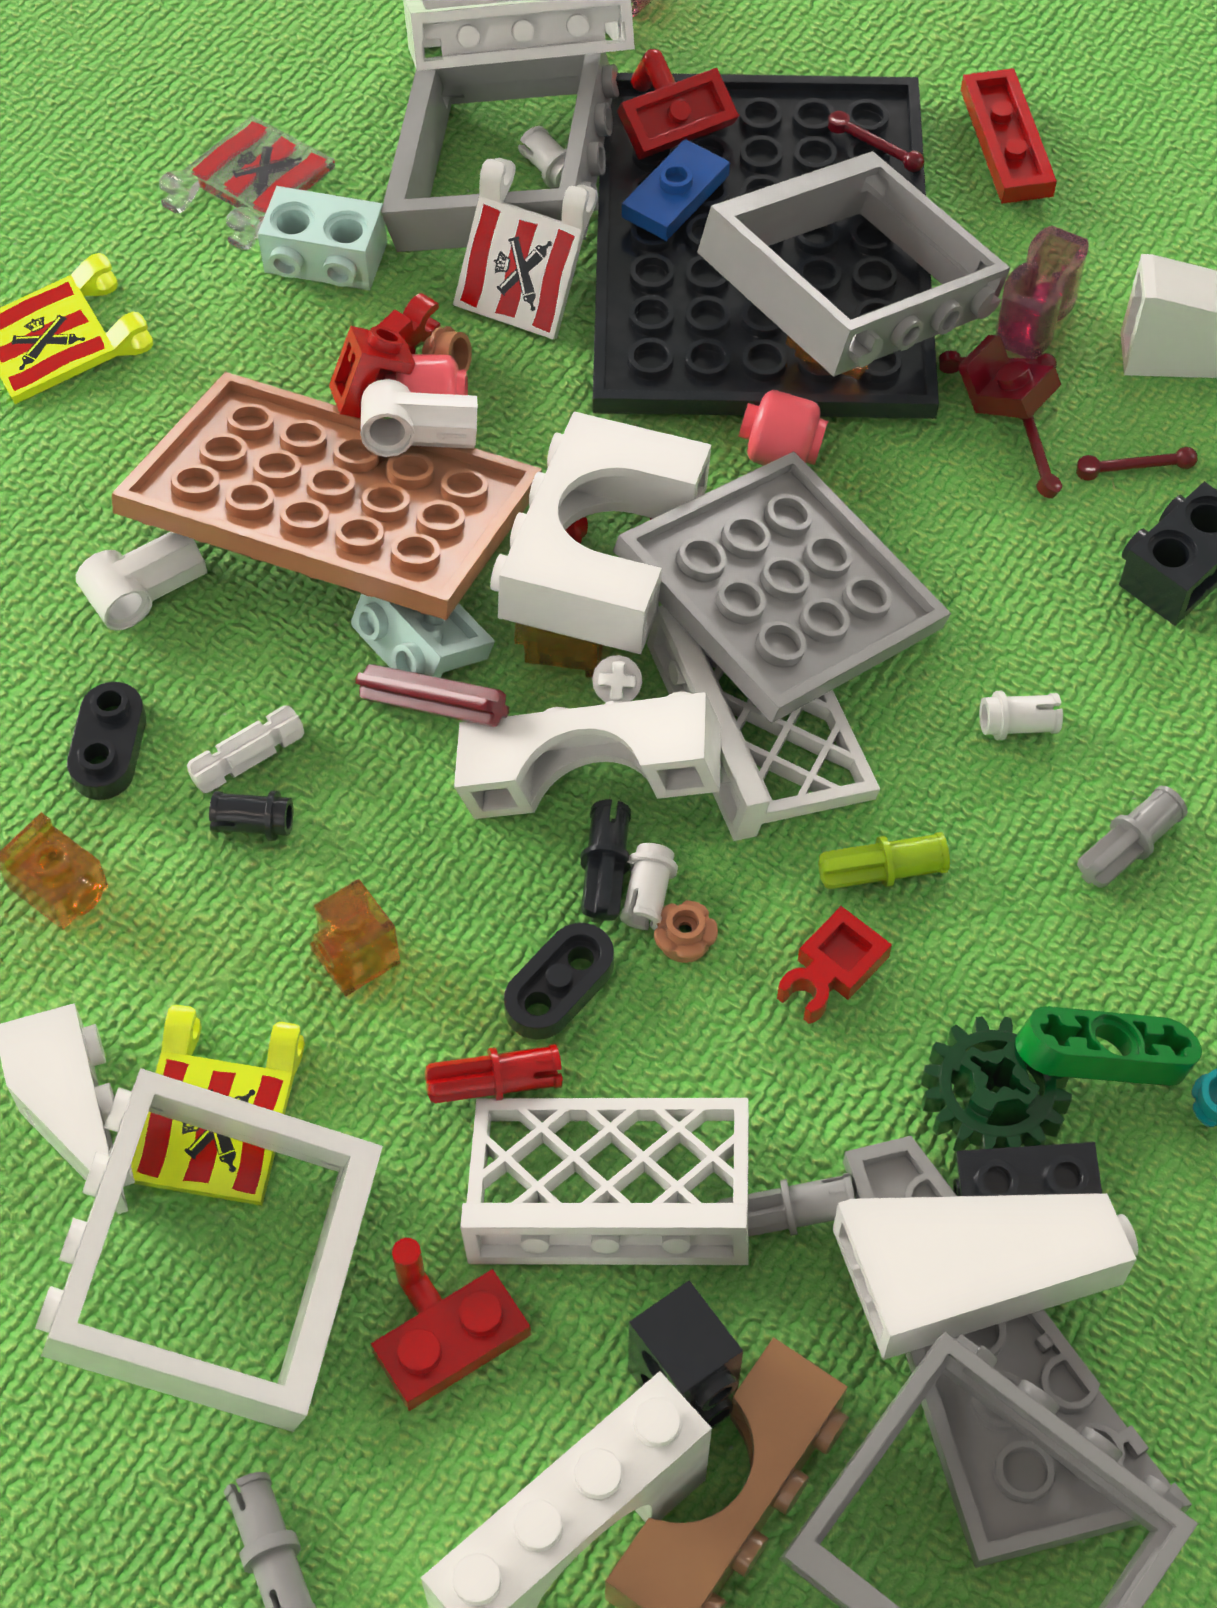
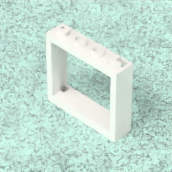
[403,0,635,71]
[35,1068,383,1432]

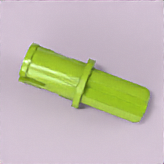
[818,832,950,889]

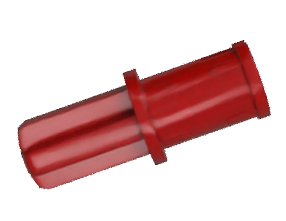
[425,1044,563,1103]

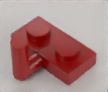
[617,49,739,160]
[370,1238,531,1411]

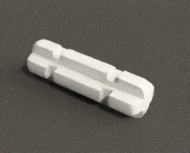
[187,705,304,793]

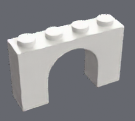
[490,411,711,654]
[421,1371,712,1608]

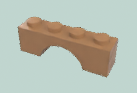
[605,1337,849,1608]

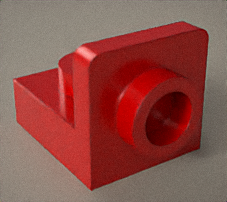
[329,326,416,419]

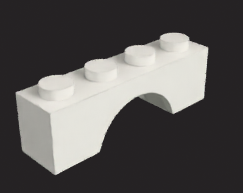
[454,692,721,819]

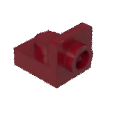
[959,335,1061,419]

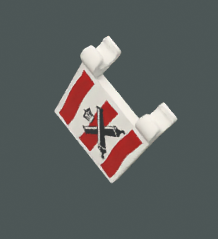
[453,158,598,339]

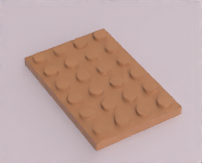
[112,372,542,620]

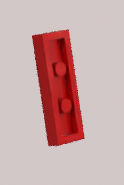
[961,68,1057,204]

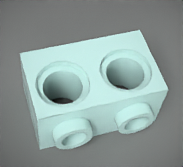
[258,186,387,290]

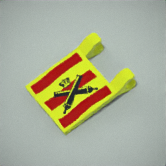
[0,253,153,404]
[131,1005,305,1206]

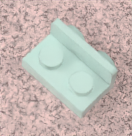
[351,594,495,678]

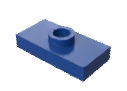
[622,139,730,241]

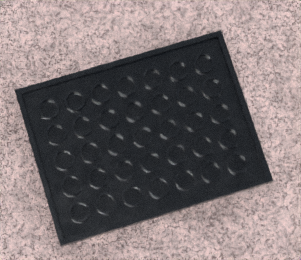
[593,73,939,419]

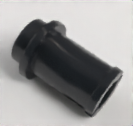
[209,790,294,841]

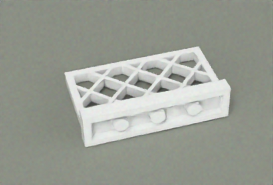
[647,605,880,841]
[460,1098,749,1265]

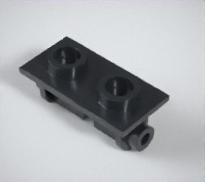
[953,1142,1102,1197]

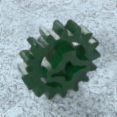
[920,1016,1072,1152]

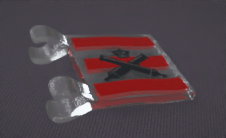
[159,115,335,251]

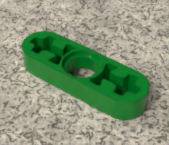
[1015,1006,1202,1086]

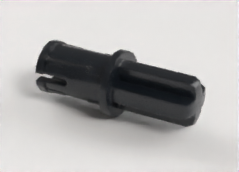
[580,799,631,924]

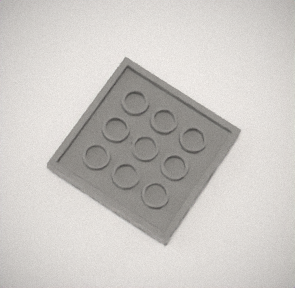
[613,452,951,724]

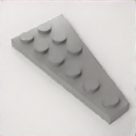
[843,1136,1192,1568]

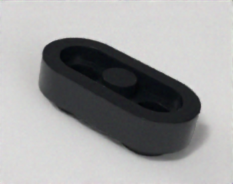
[67,682,146,800]
[504,923,614,1040]

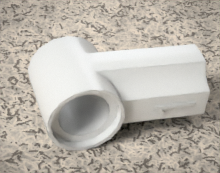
[360,379,478,457]
[76,532,208,630]

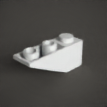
[0,1003,135,1214]

